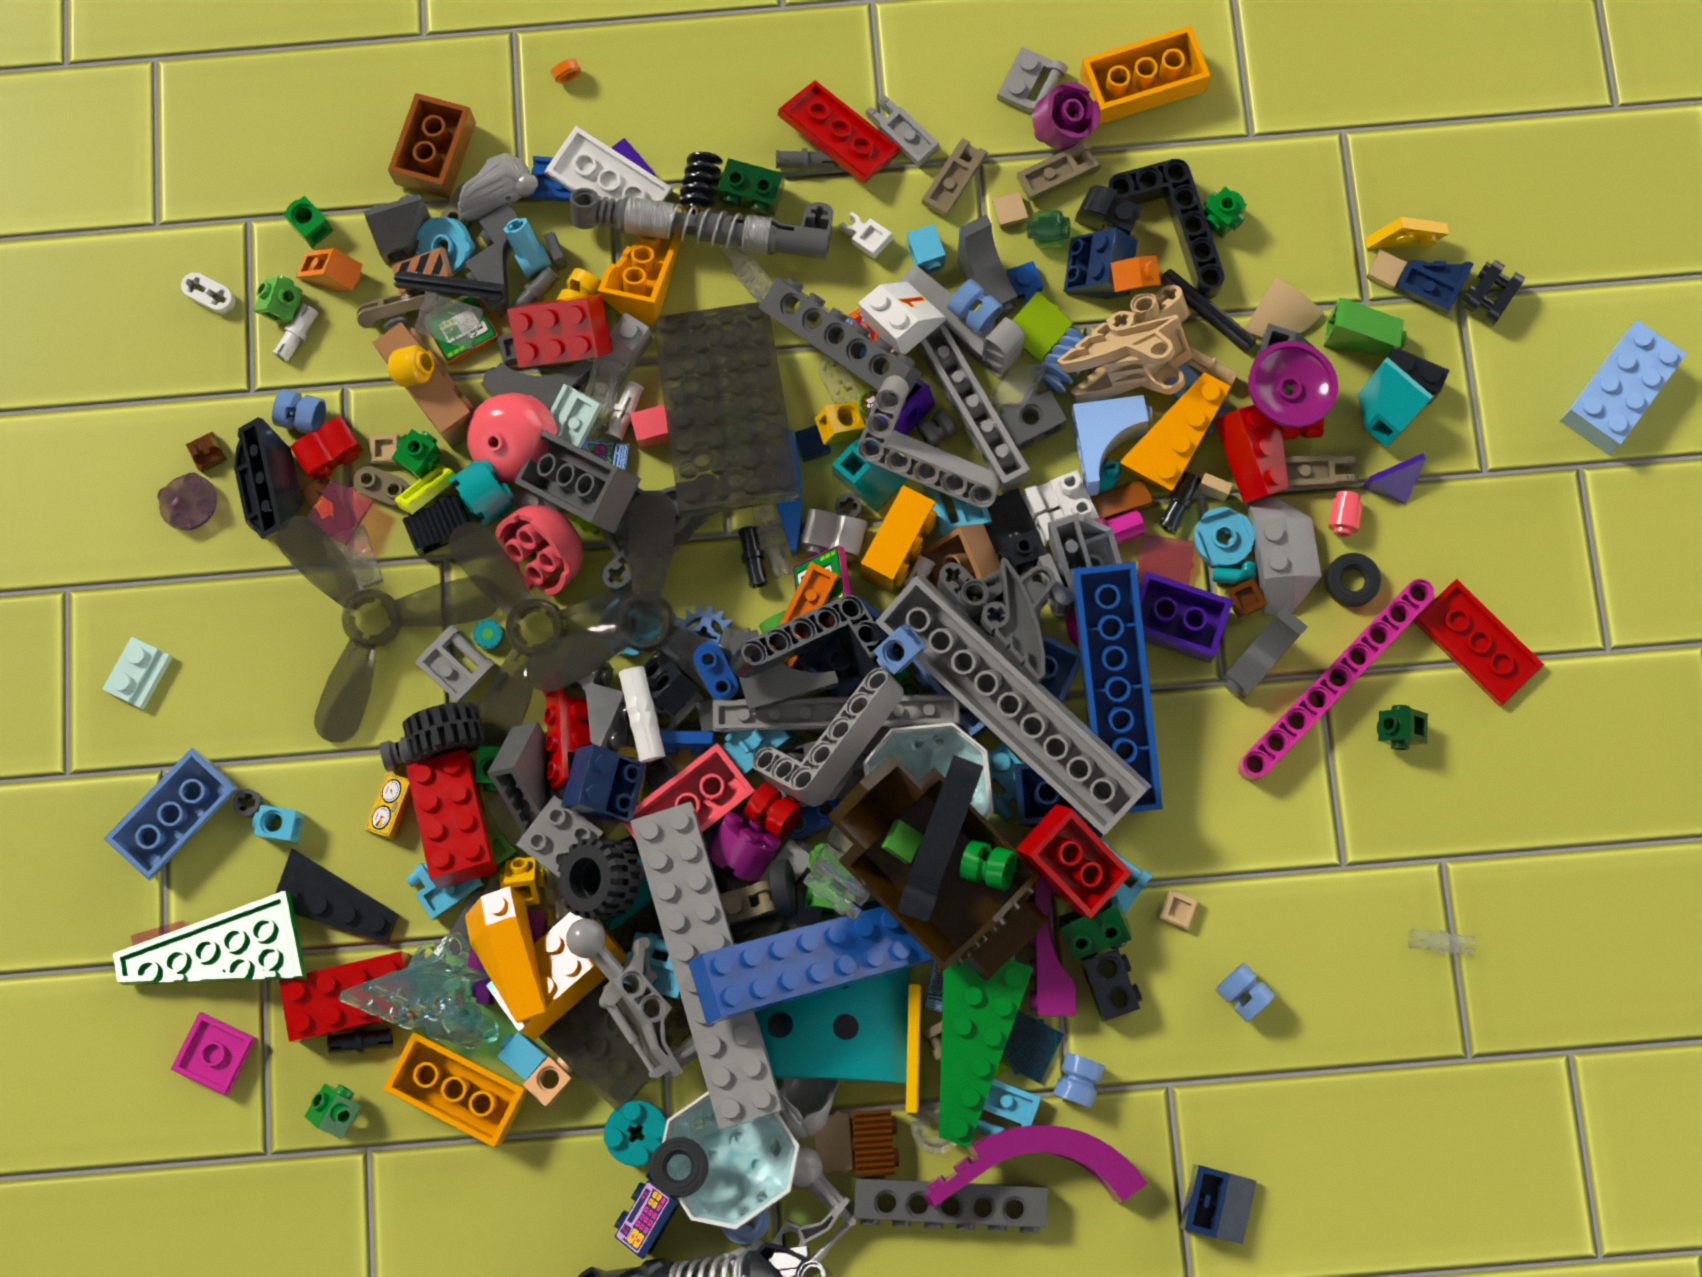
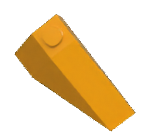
[597,232,682,326]
[465,886,547,1023]

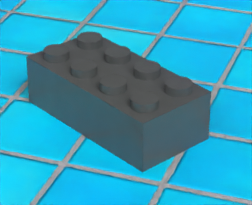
[515,429,641,533]

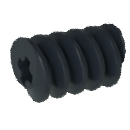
[678,152,723,215]

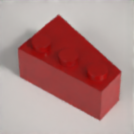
[1214,405,1288,504]

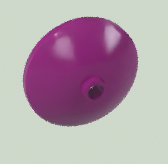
[1248,341,1338,428]

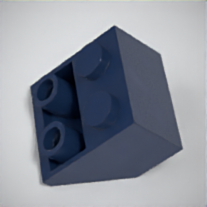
[1063,227,1138,299]
[561,744,646,824]
[1180,1164,1257,1244]

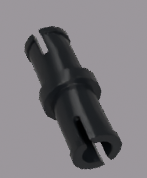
[1158,472,1201,533]
[738,526,768,588]
[327,1028,394,1055]

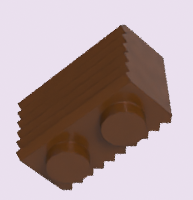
[849,1109,900,1177]

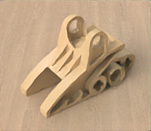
[1056,285,1192,403]

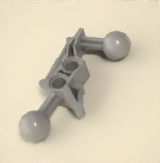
[566,918,698,1079]
[721,1146,857,1266]

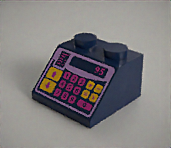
[614,1179,681,1259]

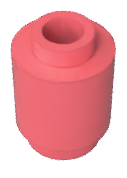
[1328,491,1363,537]

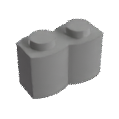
[801,509,868,563]

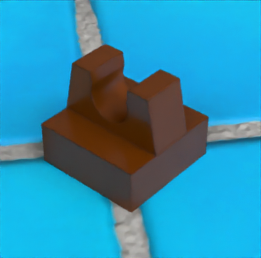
[186,431,228,473]
[1225,578,1267,620]

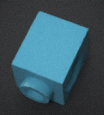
[906,224,946,274]
[252,805,304,844]
[497,1032,551,1081]

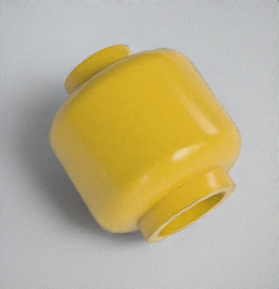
[387,345,434,387]

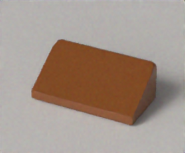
[1090,479,1153,520]

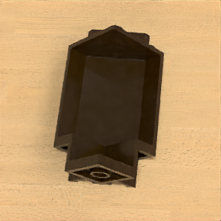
[828,754,1050,982]

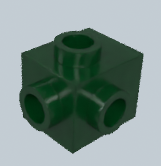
[1377,705,1428,750]

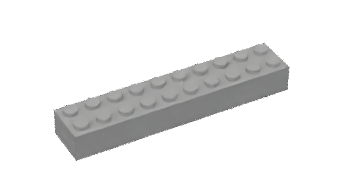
[875,576,1151,836]
[630,802,784,1131]

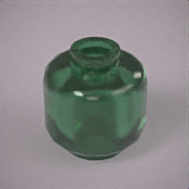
[1027,210,1071,249]

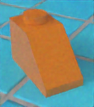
[296,248,363,292]
[1111,255,1161,292]

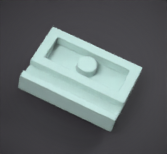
[550,384,603,448]
[102,637,173,710]

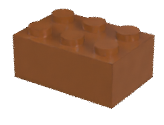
[388,93,476,199]

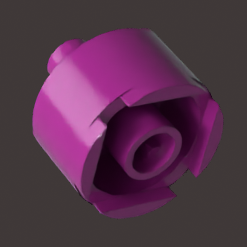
[1032,82,1100,150]
[707,812,781,882]

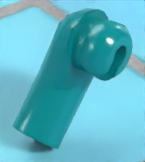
[1083,460,1121,493]
[1213,561,1257,584]

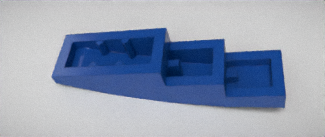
[774,430,803,557]

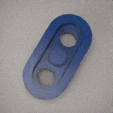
[693,641,740,700]
[788,799,839,841]

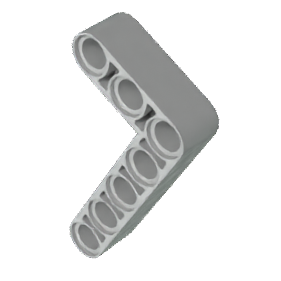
[899,266,1024,378]
[857,375,1001,508]
[752,667,904,807]

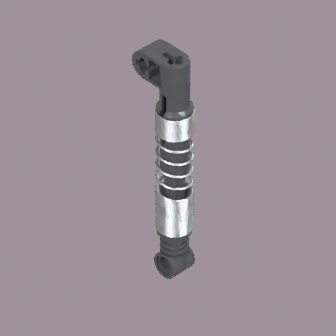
[570,188,833,259]

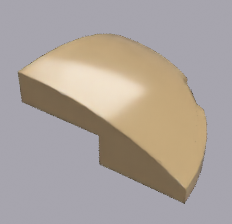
[1245,277,1324,339]

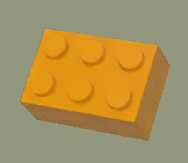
[860,485,938,594]

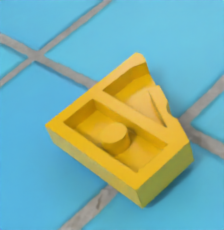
[1365,217,1449,249]

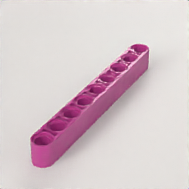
[1238,579,1434,781]

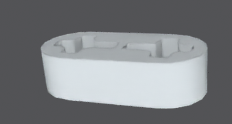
[181,272,235,315]

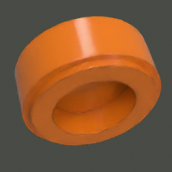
[551,59,581,83]

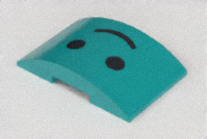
[755,969,909,1084]

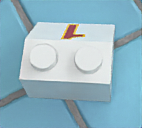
[858,282,946,354]

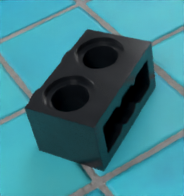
[642,646,700,715]
[1080,949,1142,1022]

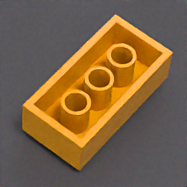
[1079,26,1210,125]
[486,912,627,1040]
[383,1032,529,1148]

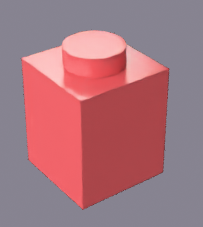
[630,404,677,449]

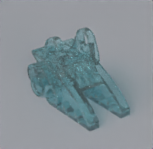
[339,932,499,1049]

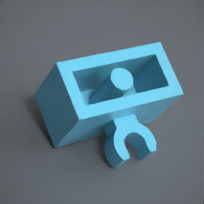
[721,730,796,776]

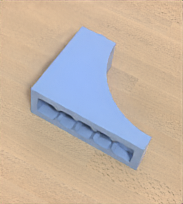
[1072,395,1153,496]

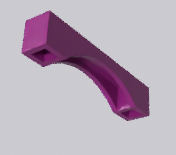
[1026,827,1076,1017]

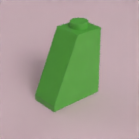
[1324,298,1407,356]

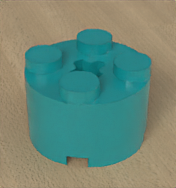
[448,460,514,528]
[604,1101,668,1166]

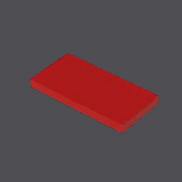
[777,80,901,184]
[1413,579,1545,707]

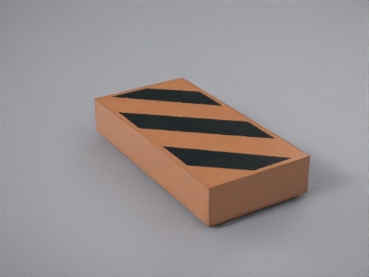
[391,248,453,293]

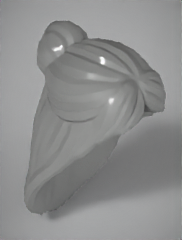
[457,153,538,224]
[779,1079,841,1141]

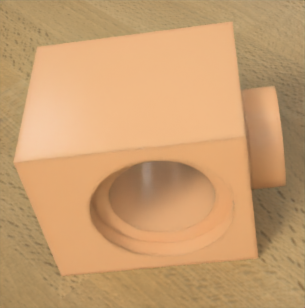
[523,1056,576,1107]

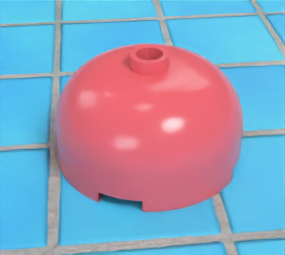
[467,392,558,483]
[495,505,583,596]

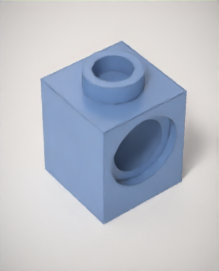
[873,624,928,675]

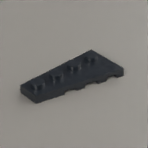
[275,848,399,944]

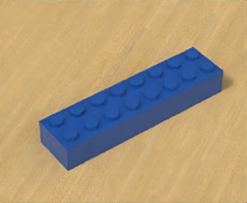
[1070,562,1163,813]
[688,906,934,1025]

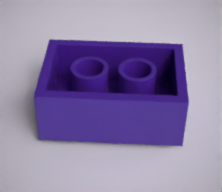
[1139,571,1233,664]

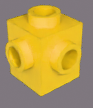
[500,857,546,905]

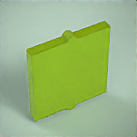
[1012,291,1073,362]

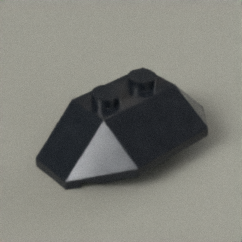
[234,417,303,539]

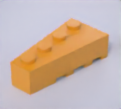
[1119,372,1231,495]

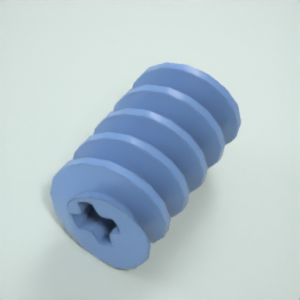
[1032,328,1085,394]

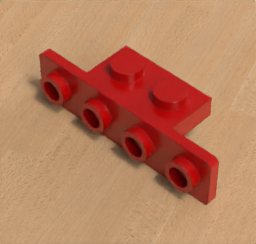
[542,669,592,791]

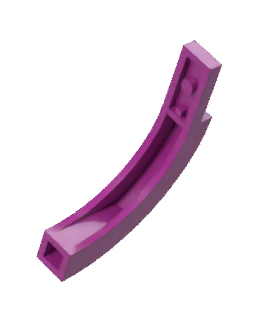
[922,1125,1148,1206]

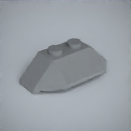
[1246,497,1321,616]
[1048,512,1122,619]

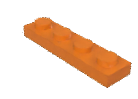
[771,562,839,668]

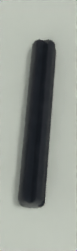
[1160,269,1256,352]
[394,271,506,301]

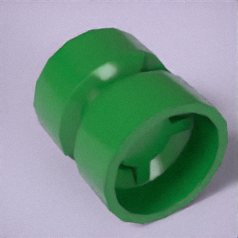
[960,840,1017,891]

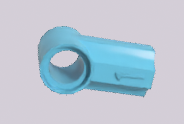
[503,218,552,279]

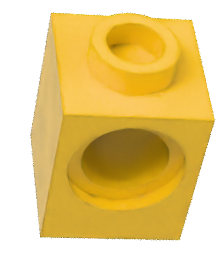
[814,401,865,445]

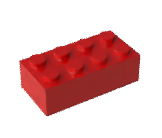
[406,749,499,890]
[278,951,420,1043]

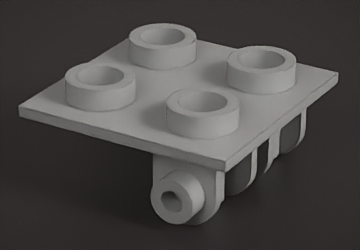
[516,795,603,878]

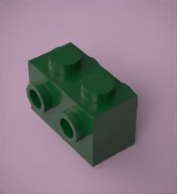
[718,158,785,216]
[1059,896,1132,961]

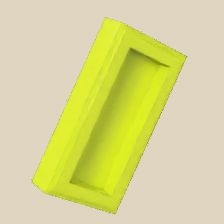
[395,464,455,515]

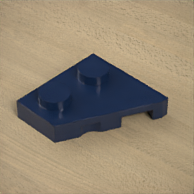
[1394,260,1474,314]

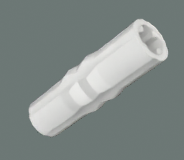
[619,666,665,763]

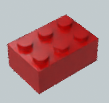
[507,293,612,368]
[1015,804,1132,919]

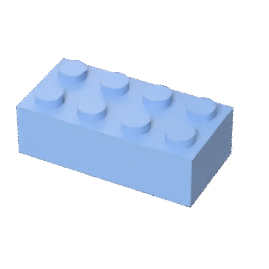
[1560,320,1687,455]

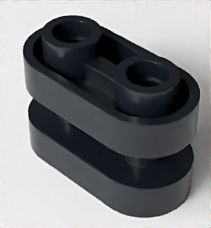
[1462,259,1526,326]

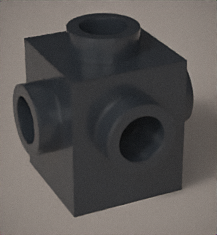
[998,529,1048,576]

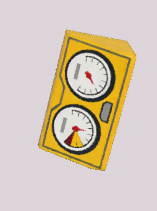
[365,773,411,840]

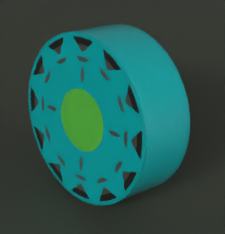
[473,619,504,650]

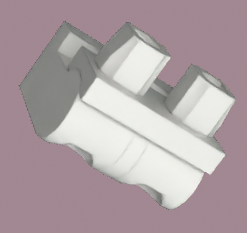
[1022,470,1099,548]

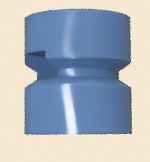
[947,279,1003,335]
[272,389,326,434]
[1215,962,1275,1023]
[1053,1052,1105,1109]

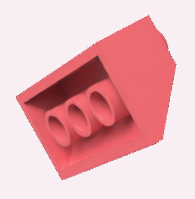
[623,743,755,840]

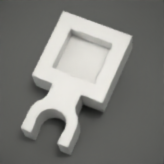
[839,211,893,259]

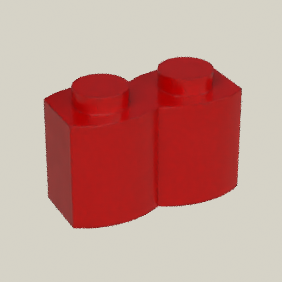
[290,416,363,481]

